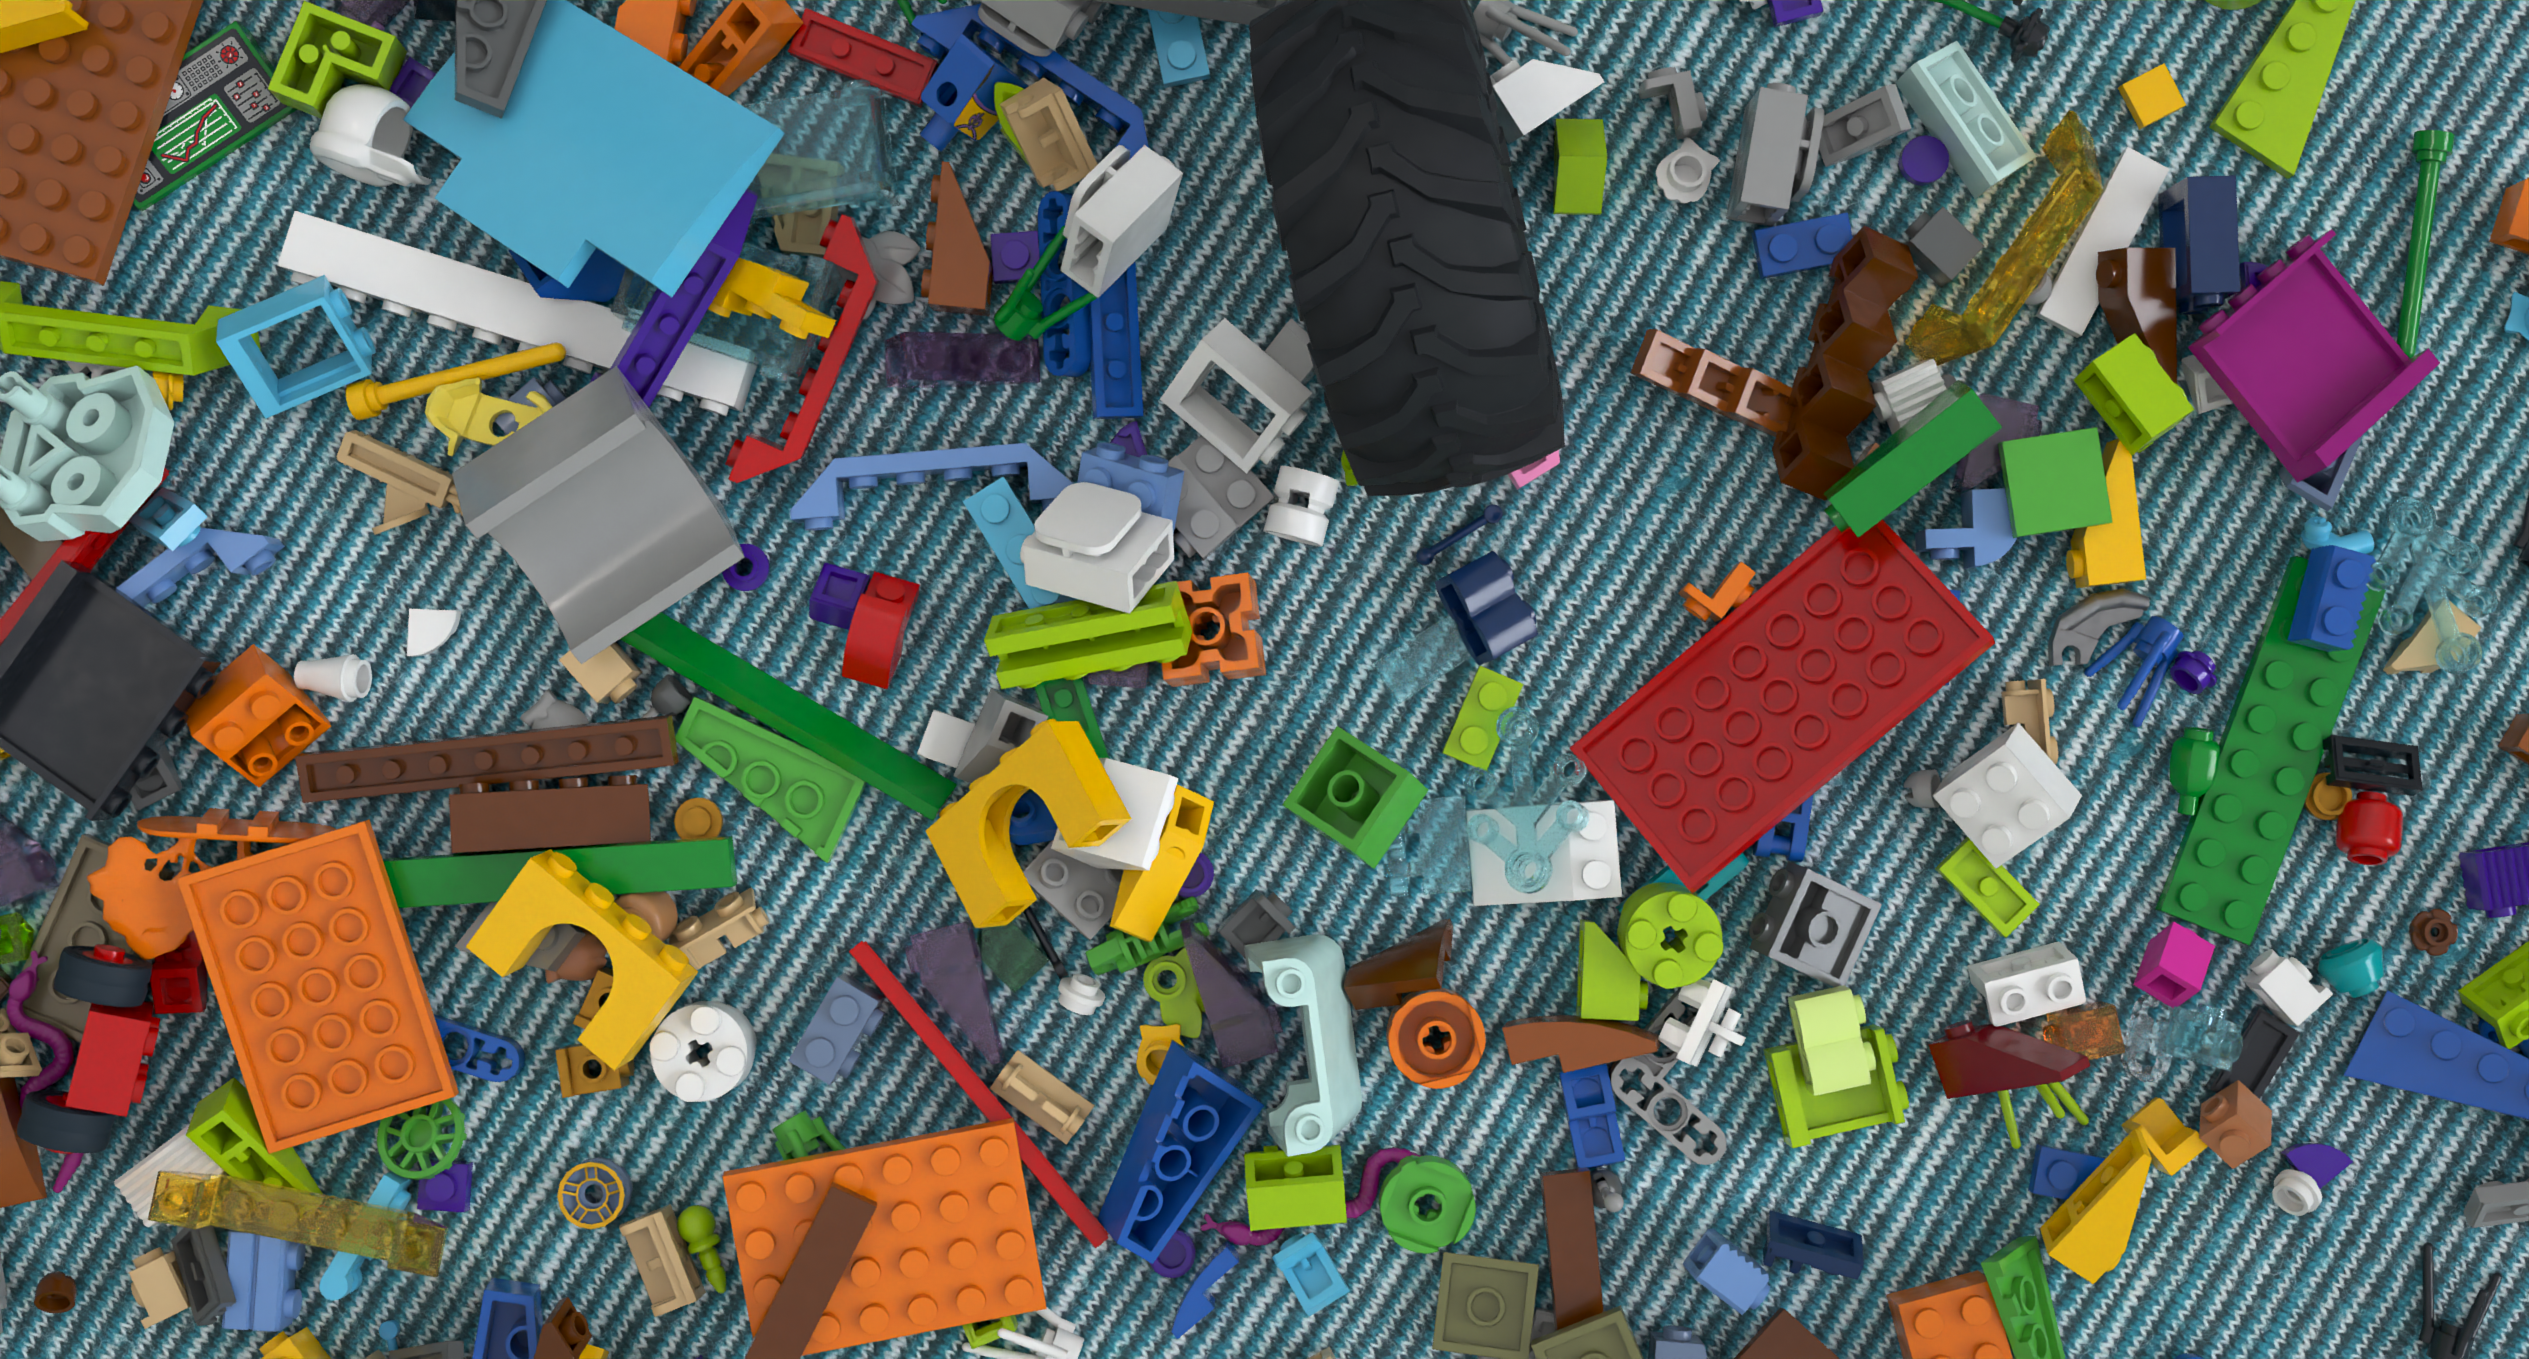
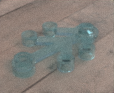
[2366,497,2498,674]
[1464,707,1589,894]

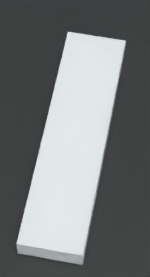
[2036,147,2170,338]

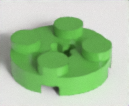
[1378,1155,1476,1254]

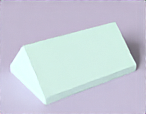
[1895,41,2037,199]

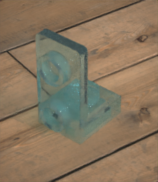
[1372,615,1472,705]

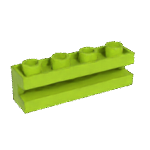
[984,581,1192,689]

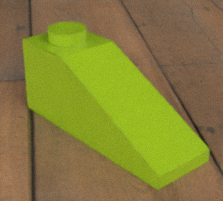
[186,1077,325,1228]

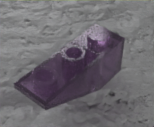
[885,332,1040,388]

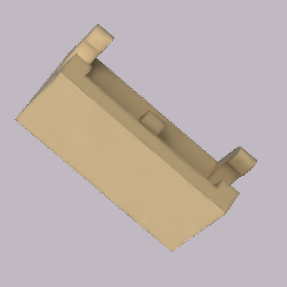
[999,78,1098,191]
[619,1204,706,1317]

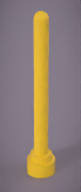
[346,342,566,420]

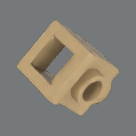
[129,1247,191,1329]

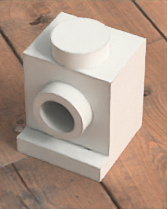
[2243,949,2333,1027]

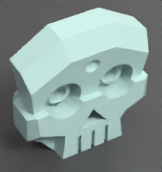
[0,366,175,542]

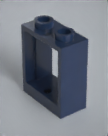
[2158,175,2240,315]

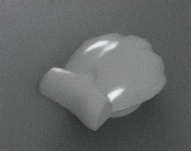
[520,689,589,729]

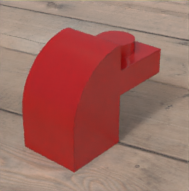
[842,571,920,689]

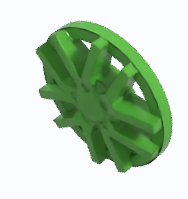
[377,1098,467,1180]

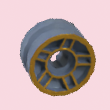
[557,1157,633,1229]

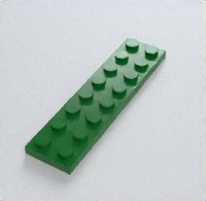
[2155,556,2386,945]

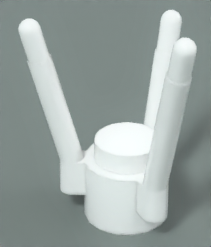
[962,1307,1084,1359]

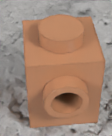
[2199,1080,2272,1169]

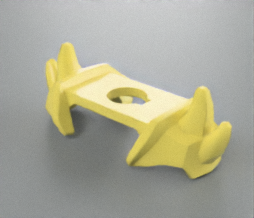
[425,377,553,456]

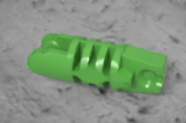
[1085,896,1210,976]

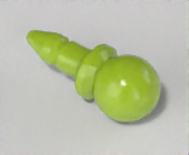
[677,1205,727,1294]

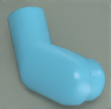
[2301,516,2374,554]

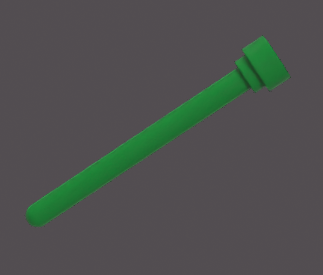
[2397,130,2455,359]

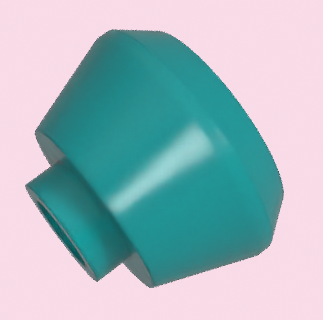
[2317,938,2384,998]

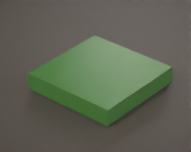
[1998,427,2112,538]

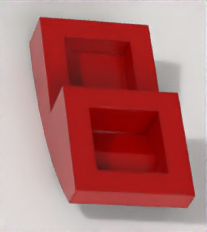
[150,930,207,1014]

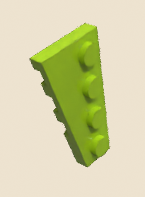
[2209,0,2356,179]

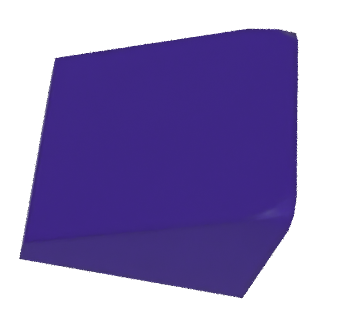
[809,562,870,630]

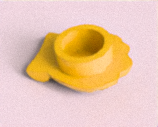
[1136,1024,1185,1085]

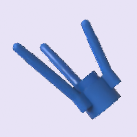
[2084,616,2184,727]

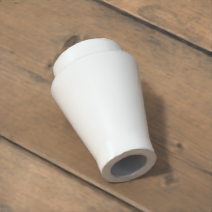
[294,654,372,702]

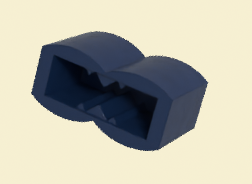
[1435,551,1538,666]

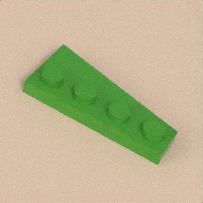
[1981,1235,2065,1359]

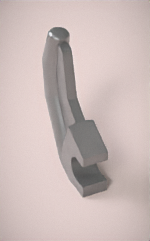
[2048,589,2150,666]

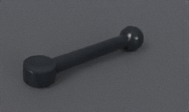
[1023,906,1068,979]

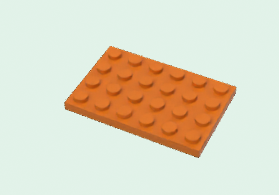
[177,819,459,1154]
[722,1118,1047,1356]

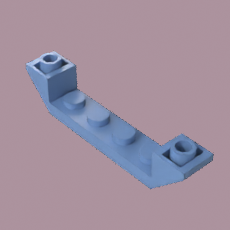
[790,443,1074,531]
[117,528,285,607]

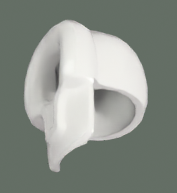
[310,84,432,187]

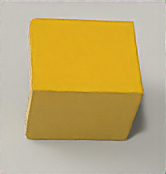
[2121,1097,2208,1176]

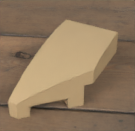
[2383,597,2482,674]

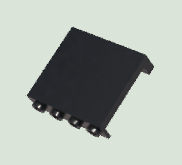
[0,560,222,821]

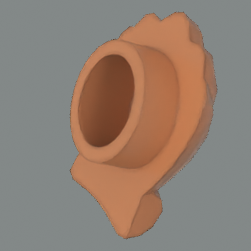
[545,926,607,984]

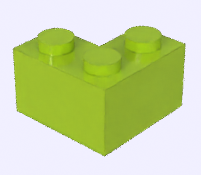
[268,1,407,119]

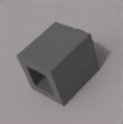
[1904,207,1984,288]

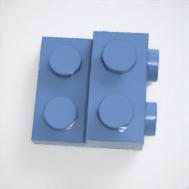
[1077,442,1184,535]

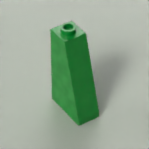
[1823,380,2002,537]

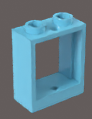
[216,275,376,419]

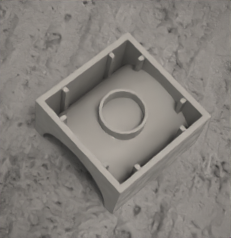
[452,366,745,664]

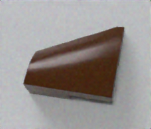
[1344,918,1453,1010]

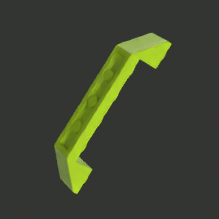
[0,281,261,376]

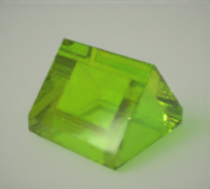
[0,912,35,965]

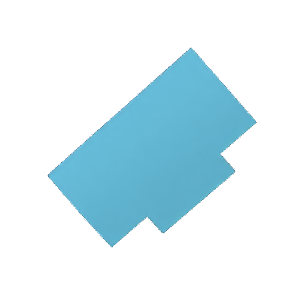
[403,0,785,297]

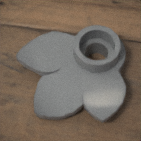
[832,231,921,320]

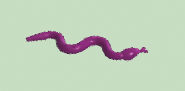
[6,950,84,1193]
[1200,1147,1421,1246]

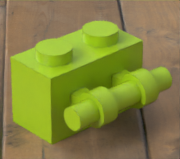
[2073,333,2195,456]
[1244,1145,1347,1231]

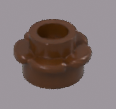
[2409,908,2458,956]

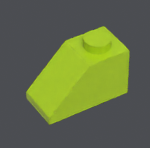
[1576,919,1648,1021]

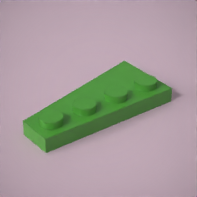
[675,696,867,863]

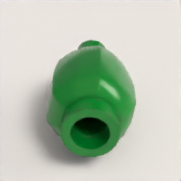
[2170,727,2220,815]

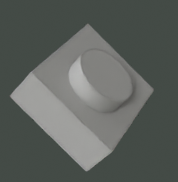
[1638,67,1707,140]

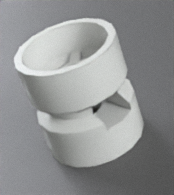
[1263,466,1340,547]

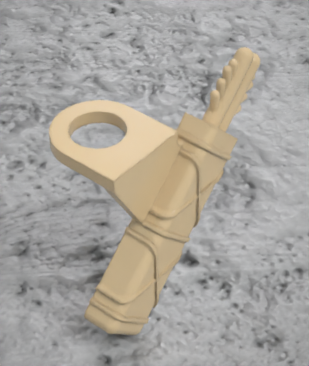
[337,430,463,535]

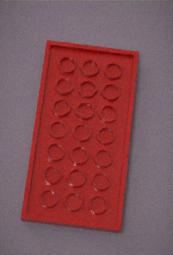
[1570,519,1995,894]

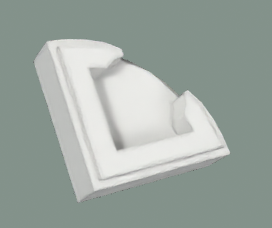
[407,609,461,657]

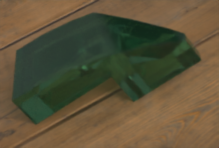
[977,920,1050,993]

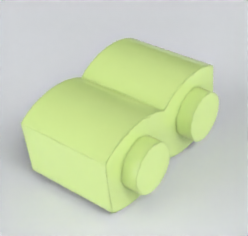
[1788,985,1876,1096]

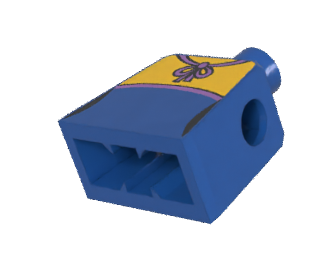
[919,34,1029,152]

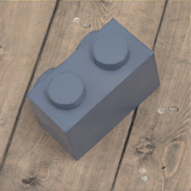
[788,973,885,1085]

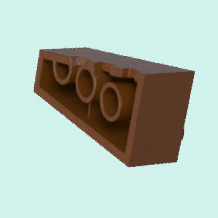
[449,775,651,853]

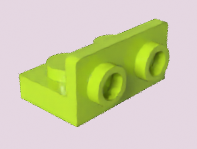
[2458,941,2529,1050]

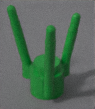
[994,226,1097,341]

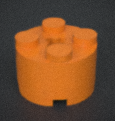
[1386,988,1486,1089]

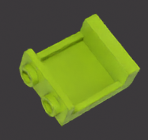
[1763,1024,1909,1148]

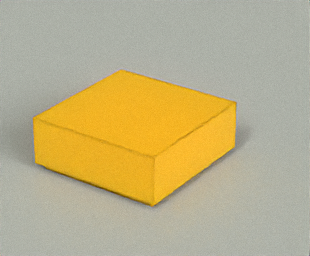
[2118,63,2186,130]

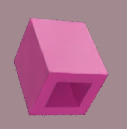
[2133,922,2215,1009]

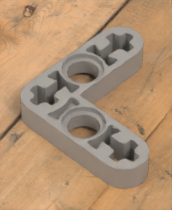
[1609,987,1727,1165]

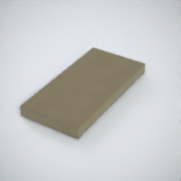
[5,834,175,1043]

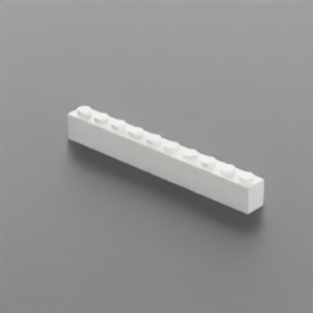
[277,211,759,416]

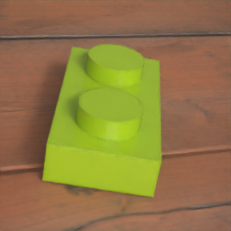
[1442,666,1524,772]
[1935,836,2040,938]

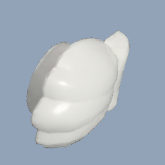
[1656,137,1720,204]

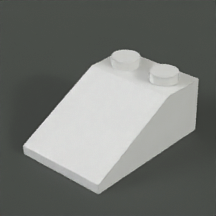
[1466,800,1622,906]

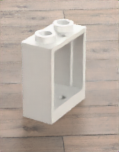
[1160,318,1313,474]

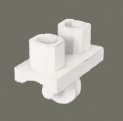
[1658,979,1746,1067]

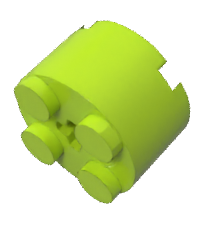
[1617,882,1723,989]

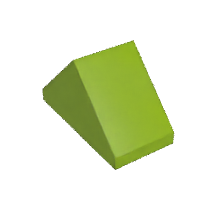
[1553,118,1607,215]

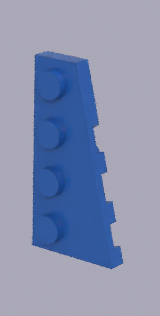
[2343,990,2529,1120]

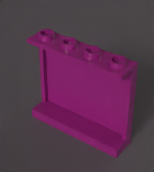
[2188,229,2440,483]

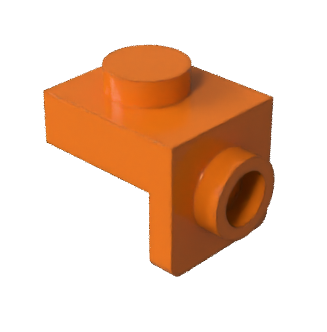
[1678,561,1756,622]

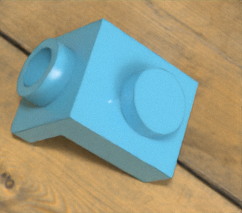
[1272,1232,1350,1316]

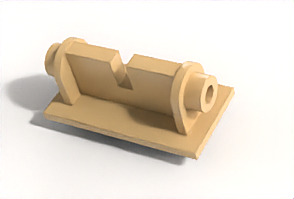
[2001,679,2058,764]
[669,887,770,970]
[989,1050,1095,1145]

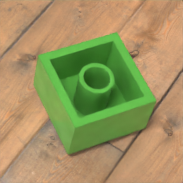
[1282,726,1429,869]

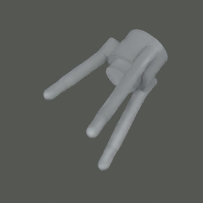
[1473,0,1578,66]

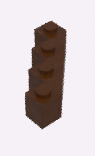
[1772,225,1918,501]

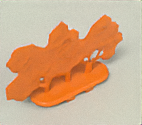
[87,808,336,960]

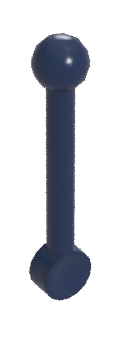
[1415,504,1503,566]

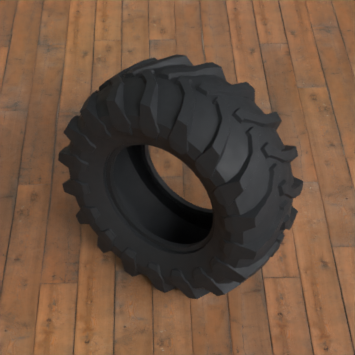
[1249,0,1565,496]

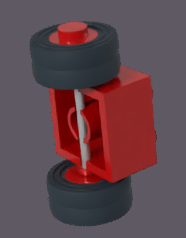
[17,944,161,1154]

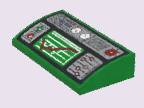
[133,21,297,212]

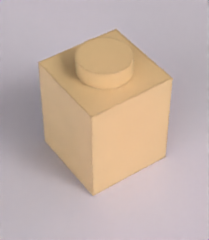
[559,642,643,704]

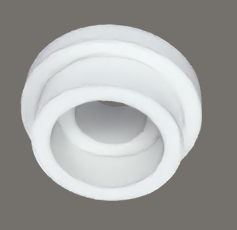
[1058,974,1105,1015]
[2272,1169,2322,1216]

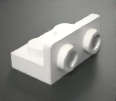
[1968,941,2086,1027]

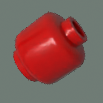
[2335,791,2403,865]

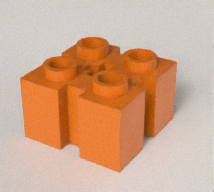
[1162,572,1266,687]

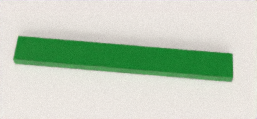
[620,612,957,821]
[383,836,737,908]

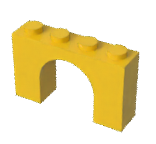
[925,719,1132,928]
[466,849,698,1071]

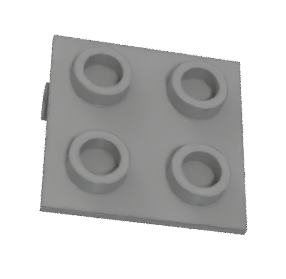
[1023,840,1123,941]

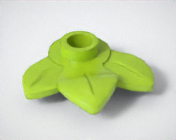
[1143,942,1236,1038]

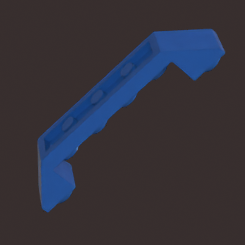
[911,3,1149,160]

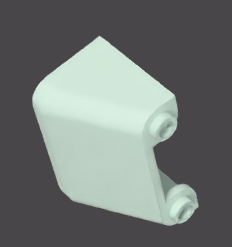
[1244,934,1362,1157]

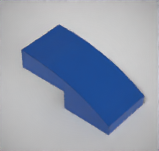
[1559,1064,1625,1169]
[1171,1240,1239,1339]

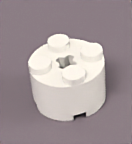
[650,1001,757,1102]

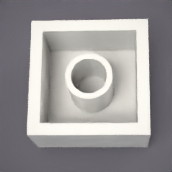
[1933,723,2082,868]

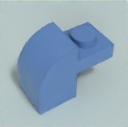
[1915,488,2017,569]

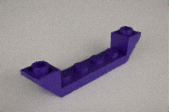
[589,188,758,408]

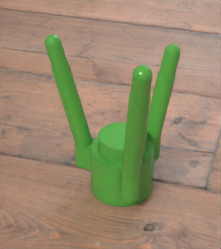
[772,1110,846,1160]

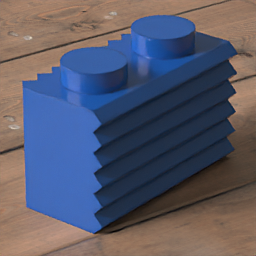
[2288,545,2376,652]

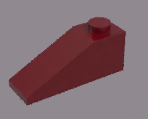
[1928,1020,2090,1099]

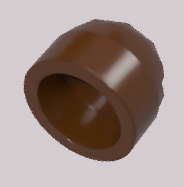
[34,1271,77,1313]

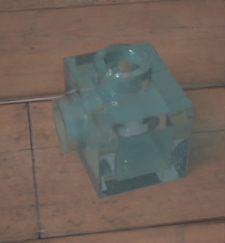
[2162,1003,2243,1072]

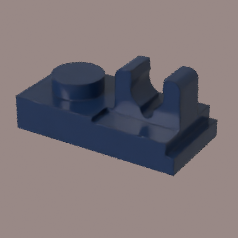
[1763,1210,1864,1280]

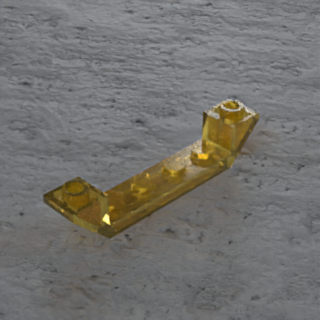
[1905,110,2103,366]
[148,1170,448,1277]

